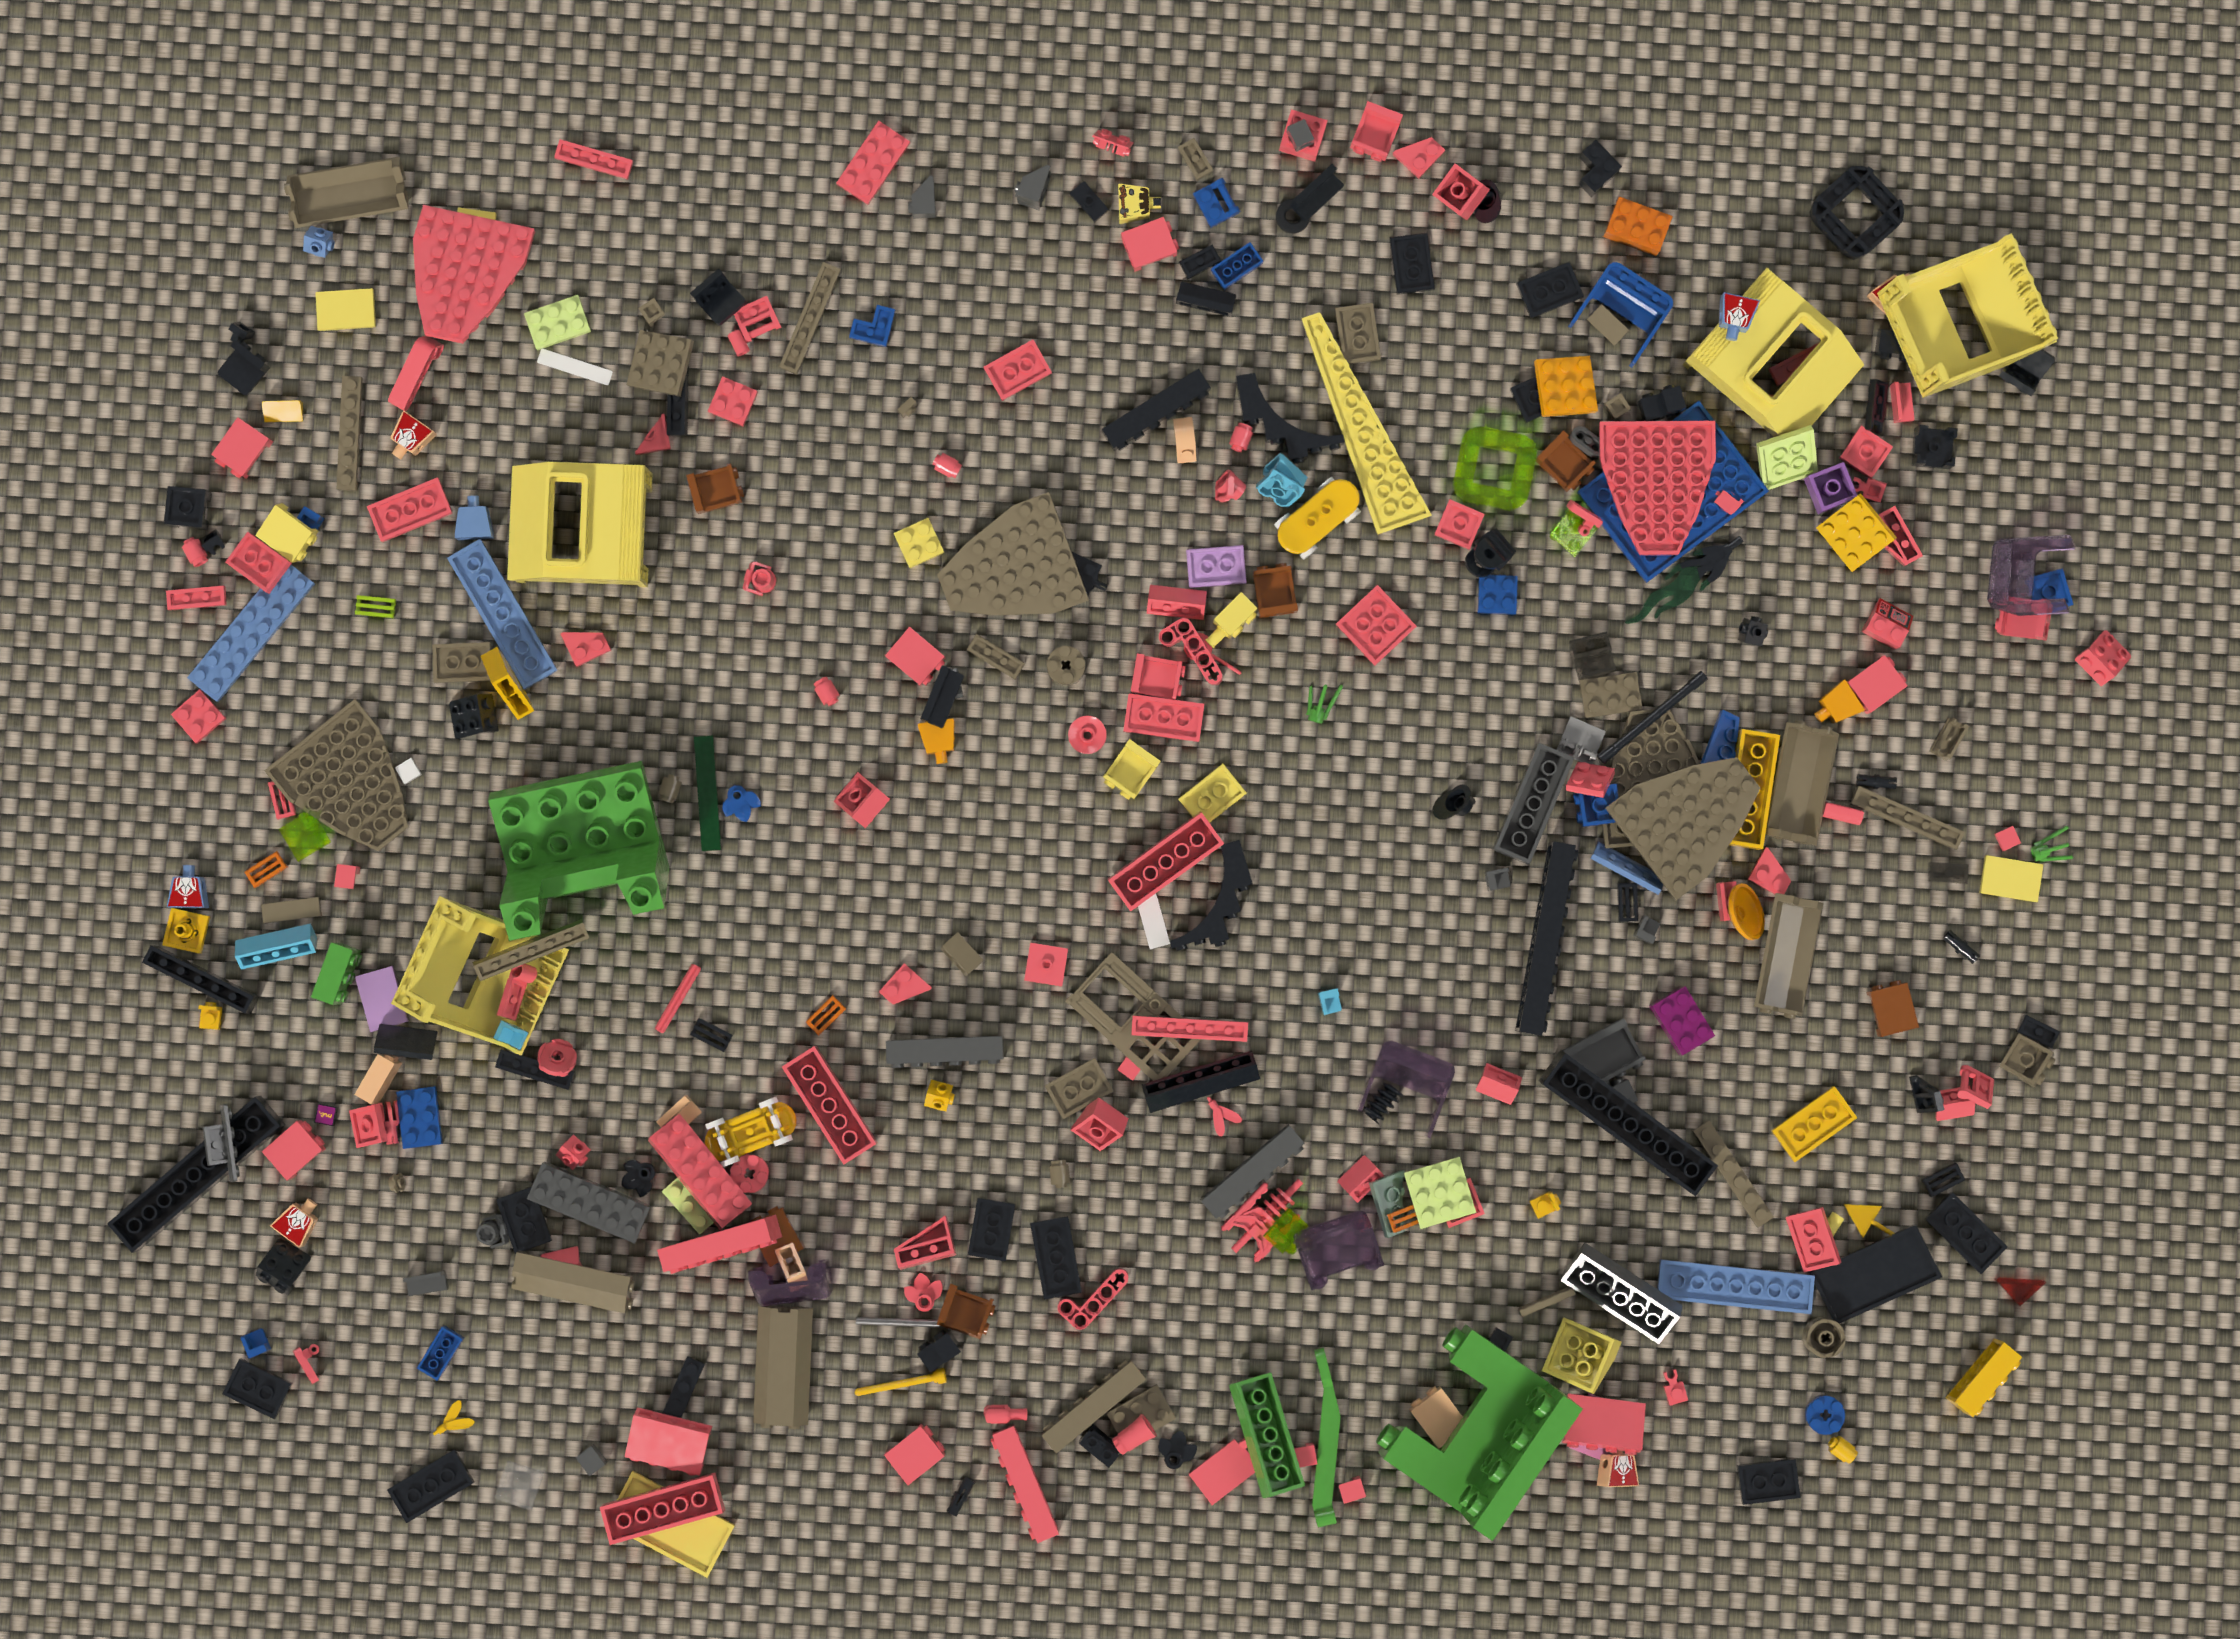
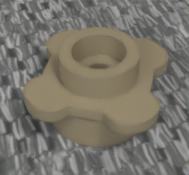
[388,1173,406,1193]

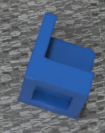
[297,506,325,530]
[240,1328,271,1358]

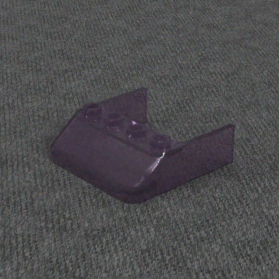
[1987,535,2076,616]
[1356,1041,1455,1138]

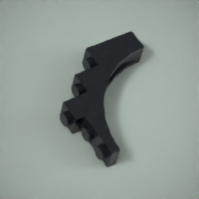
[1235,373,1345,464]
[1169,840,1253,951]

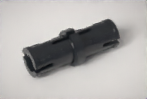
[1856,774,1897,789]
[1942,930,1980,964]
[946,1476,976,1517]

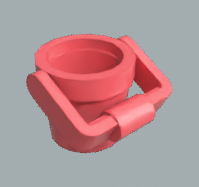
[1215,469,1246,503]
[743,562,776,596]

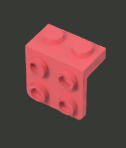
[2074,630,2131,686]

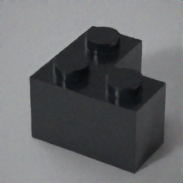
[1579,140,1622,198]
[1638,384,1687,421]
[917,1329,963,1373]

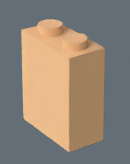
[354,1054,402,1104]
[1409,1386,1463,1449]

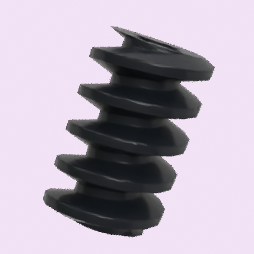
[1362,1083,1404,1125]

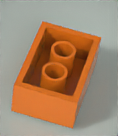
[1603,197,1673,256]

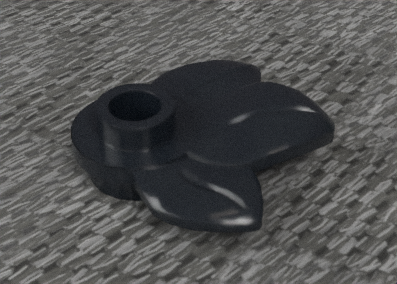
[622,1160,656,1197]
[1158,1431,1197,1469]

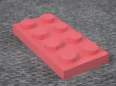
[836,121,910,205]
[367,477,453,542]
[1123,694,1204,742]

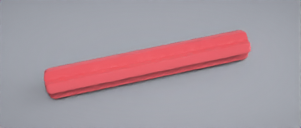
[655,964,701,1033]

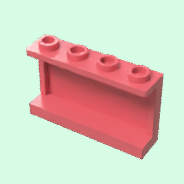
[1562,1394,1646,1455]
[624,1407,713,1476]

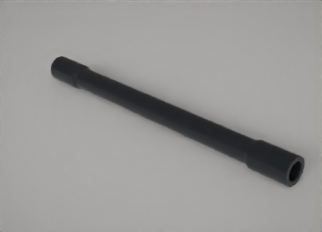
[1597,671,1708,764]

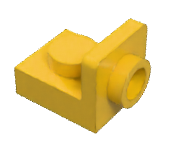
[198,1002,222,1030]
[1529,1191,1561,1219]

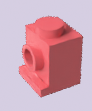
[1714,490,1744,515]

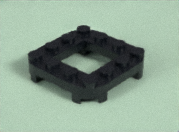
[1809,166,1904,260]

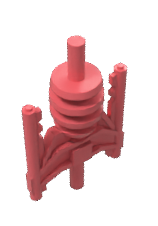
[1221,1178,1303,1262]

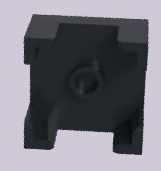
[1911,425,1958,469]
[164,486,212,531]

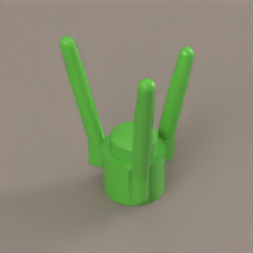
[1306,684,1343,724]
[2030,826,2073,863]

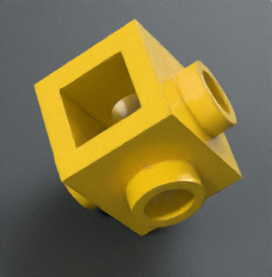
[924,1080,955,1112]

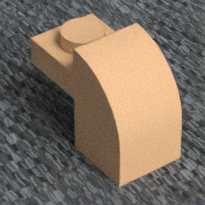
[1173,417,1197,463]

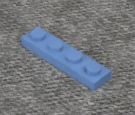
[1590,842,1663,895]

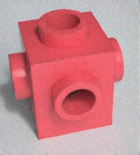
[556,1134,591,1170]

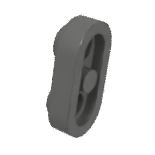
[1570,426,1600,458]

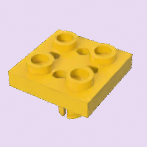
[162,908,210,954]

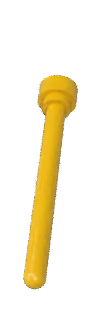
[854,1367,947,1396]

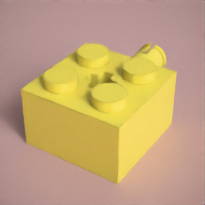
[1205,592,1257,648]

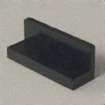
[1290,163,1344,222]
[1176,282,1236,317]
[920,665,964,728]

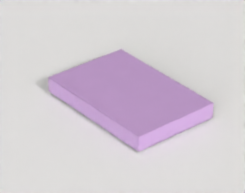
[1186,545,1246,588]
[355,966,409,1032]

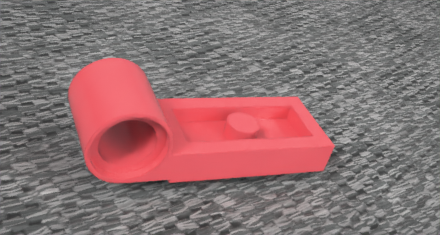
[497,964,537,1021]

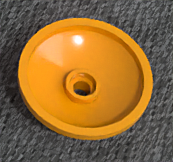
[1728,883,1765,940]

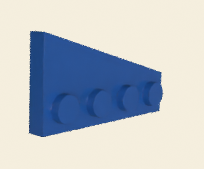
[1700,710,1740,764]

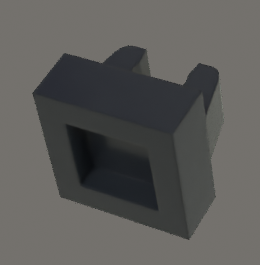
[228,322,255,344]
[200,529,225,555]

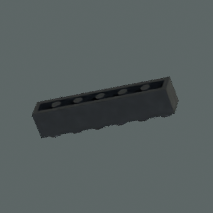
[1102,368,1211,451]
[142,945,260,1014]
[1142,1051,1260,1113]

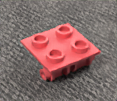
[1092,129,1134,157]

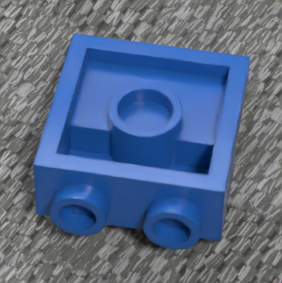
[1574,784,1618,827]

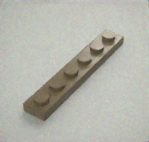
[779,262,841,375]
[336,376,363,491]
[1850,786,1965,850]
[472,919,589,981]
[1692,1120,1774,1228]

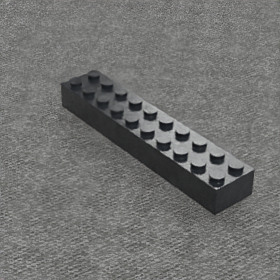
[1515,841,1578,1036]
[1538,1050,1718,1197]
[107,1096,286,1253]

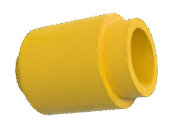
[1828,1436,1858,1464]

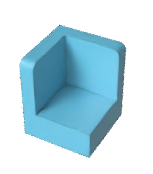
[1318,988,1342,1015]
[493,1020,529,1050]

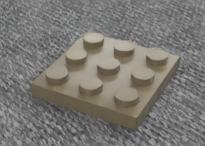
[626,330,694,397]

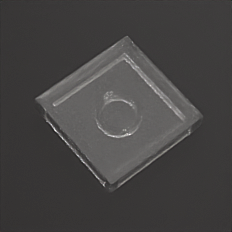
[495,1461,544,1510]

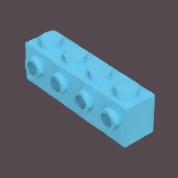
[235,923,317,970]

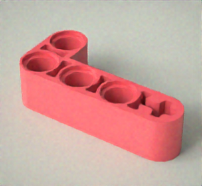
[388,336,444,411]
[1159,618,1223,685]
[1058,1268,1129,1330]

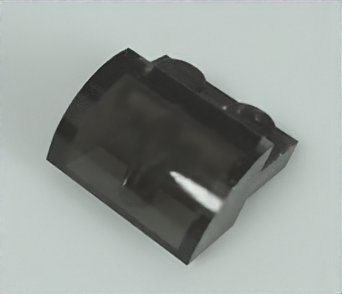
[1569,631,1616,680]

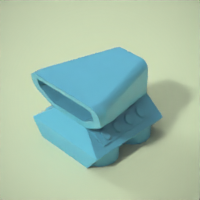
[1256,453,1308,508]

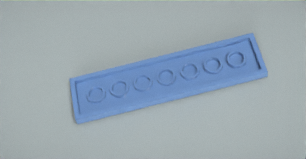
[447,539,558,690]
[187,564,315,702]
[1657,1259,1815,1314]

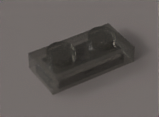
[1927,862,1969,884]

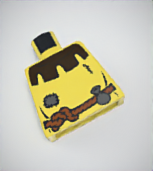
[1118,184,1161,224]

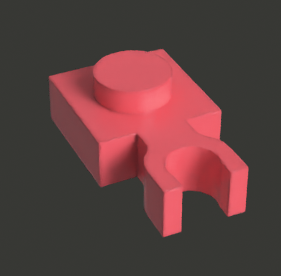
[1853,477,1887,502]
[1663,1369,1688,1406]

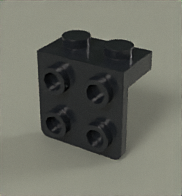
[690,268,747,326]
[218,340,270,396]
[1999,349,2055,396]
[449,694,499,739]
[256,1238,311,1296]

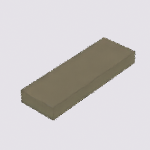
[967,634,1025,680]
[261,897,322,924]
[1518,1286,1576,1317]

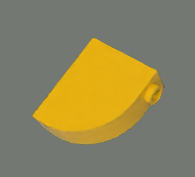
[480,647,534,720]

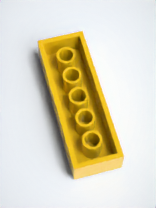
[1729,729,1780,850]

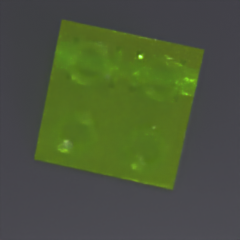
[1549,509,1598,558]
[279,812,331,862]
[1263,1208,1309,1254]

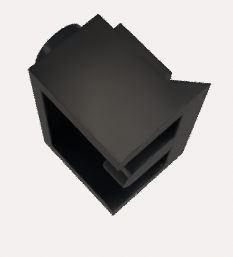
[1079,1424,1120,1468]

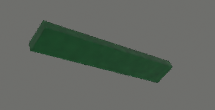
[694,735,722,852]

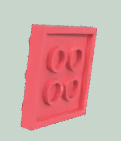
[1335,585,1417,666]

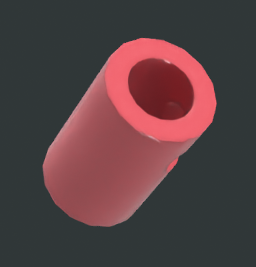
[727,329,750,356]

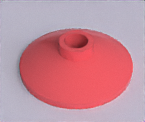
[1068,716,1106,754]

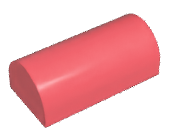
[1823,802,1864,825]

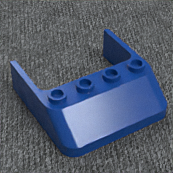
[1568,262,1673,368]

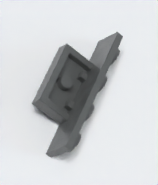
[202,1104,240,1182]

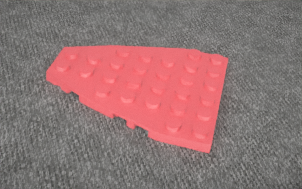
[413,205,535,344]
[1599,421,1716,555]

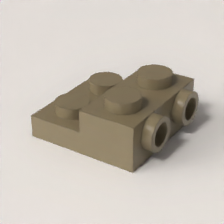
[1999,1033,2056,1088]

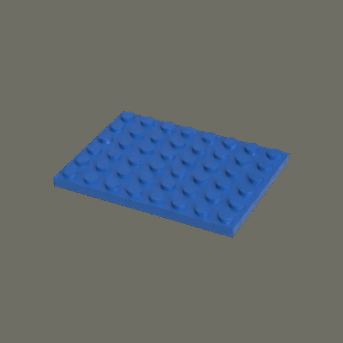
[1577,401,1769,583]

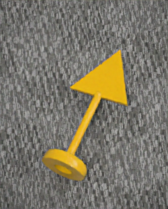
[1844,1204,1924,1239]

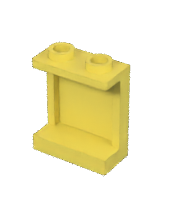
[255,503,319,563]
[1103,739,1161,800]

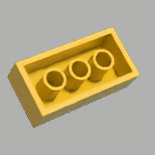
[1945,1338,2022,1417]

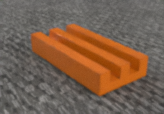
[244,851,288,888]
[806,995,846,1036]
[1387,1204,1418,1233]

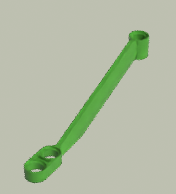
[1312,1348,1341,1528]

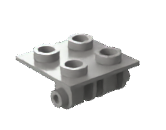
[1556,716,1606,764]

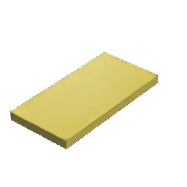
[617,1471,735,1578]

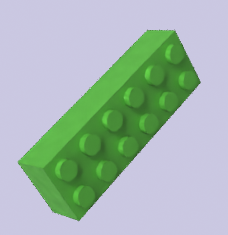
[1229,1372,1305,1498]

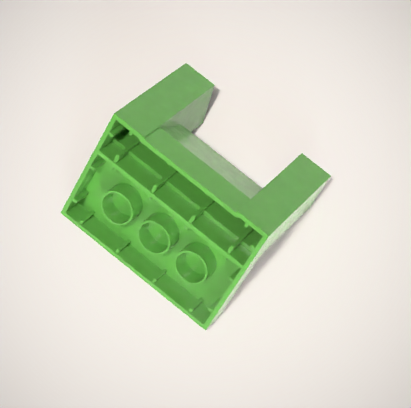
[488,761,669,941]
[1376,1324,1583,1541]

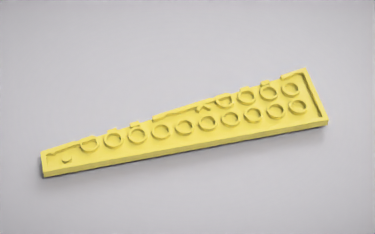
[1301,312,1432,535]

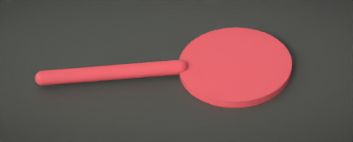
[1184,633,1241,675]

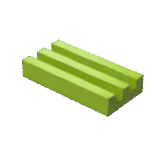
[355,595,396,619]

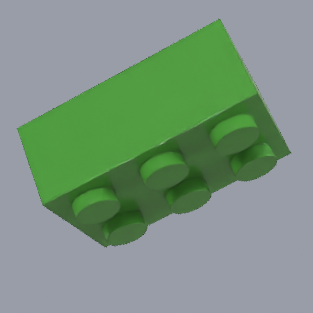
[311,942,362,1005]

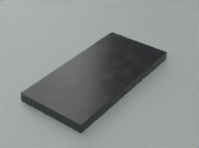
[1809,1224,1943,1324]

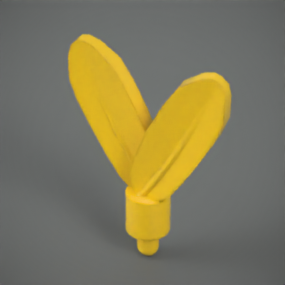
[433,1400,475,1435]

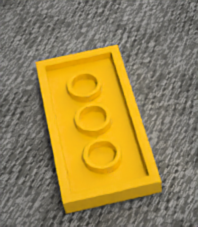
[1771,1086,1857,1162]

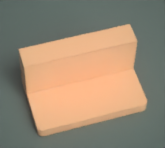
[656,1095,702,1128]

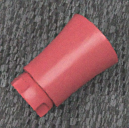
[1112,1414,1157,1455]

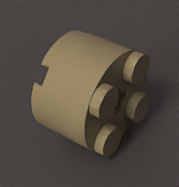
[1047,646,1085,686]
[1802,1317,1845,1358]

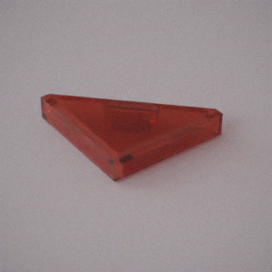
[1995,1277,2046,1306]

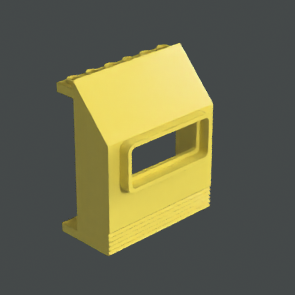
[1877,233,2058,398]
[1682,268,1864,437]
[507,462,653,587]
[391,896,569,1055]

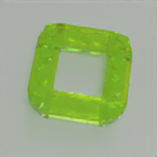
[1452,426,1537,511]

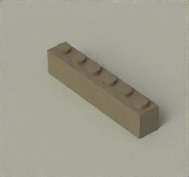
[1042,1359,1146,1454]

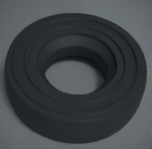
[1276,199,1310,234]

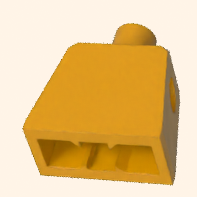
[1814,680,1865,724]
[918,718,955,764]

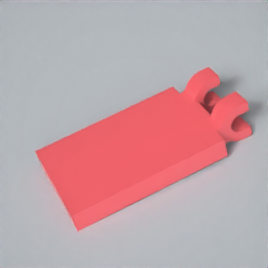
[1189,1438,1255,1505]

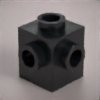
[1738,616,1768,647]

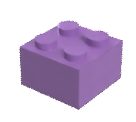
[1804,462,1857,514]

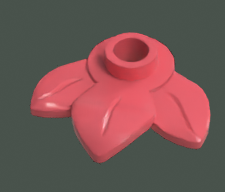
[904,1273,943,1312]

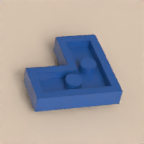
[849,305,896,347]

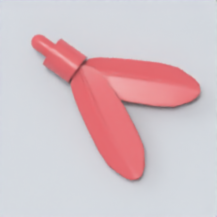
[1207,1096,1242,1137]

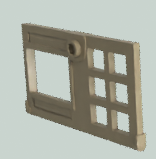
[1065,952,1201,1081]

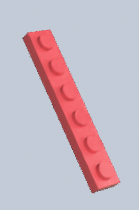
[1131,1015,1248,1042]

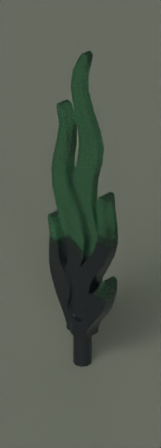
[1625,536,1744,624]

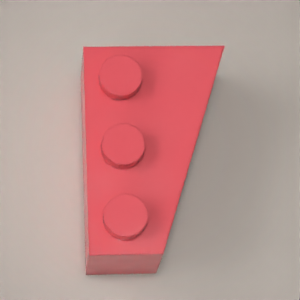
[1879,506,1923,566]
[894,1216,957,1270]

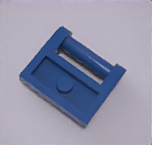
[1193,178,1241,228]

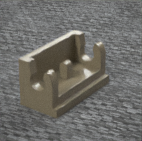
[1587,304,1629,346]
[1929,718,1969,761]
[941,932,984,977]

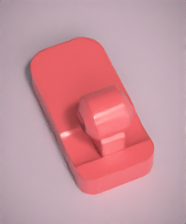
[1566,499,1603,536]
[293,1344,319,1384]

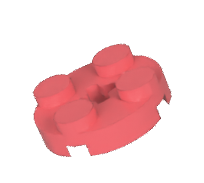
[538,1039,577,1077]
[730,1154,769,1193]

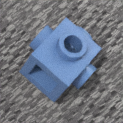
[303,226,335,258]

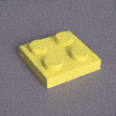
[894,518,944,568]

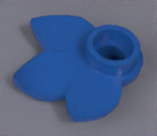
[722,785,761,822]

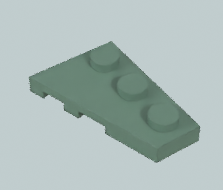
[1369,1170,1405,1238]

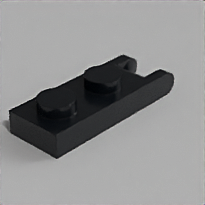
[1865,379,1888,434]

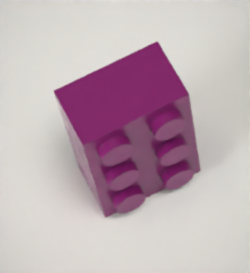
[1649,986,1715,1056]

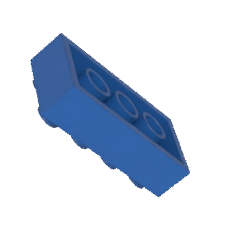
[1211,242,1264,290]
[417,1326,464,1381]

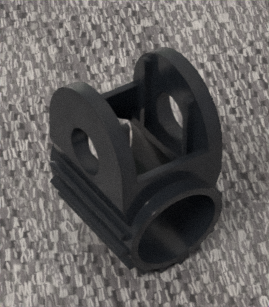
[1465,528,1516,578]

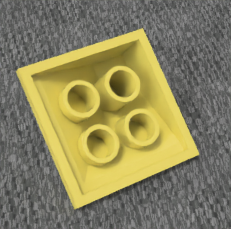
[1542,1317,1622,1394]

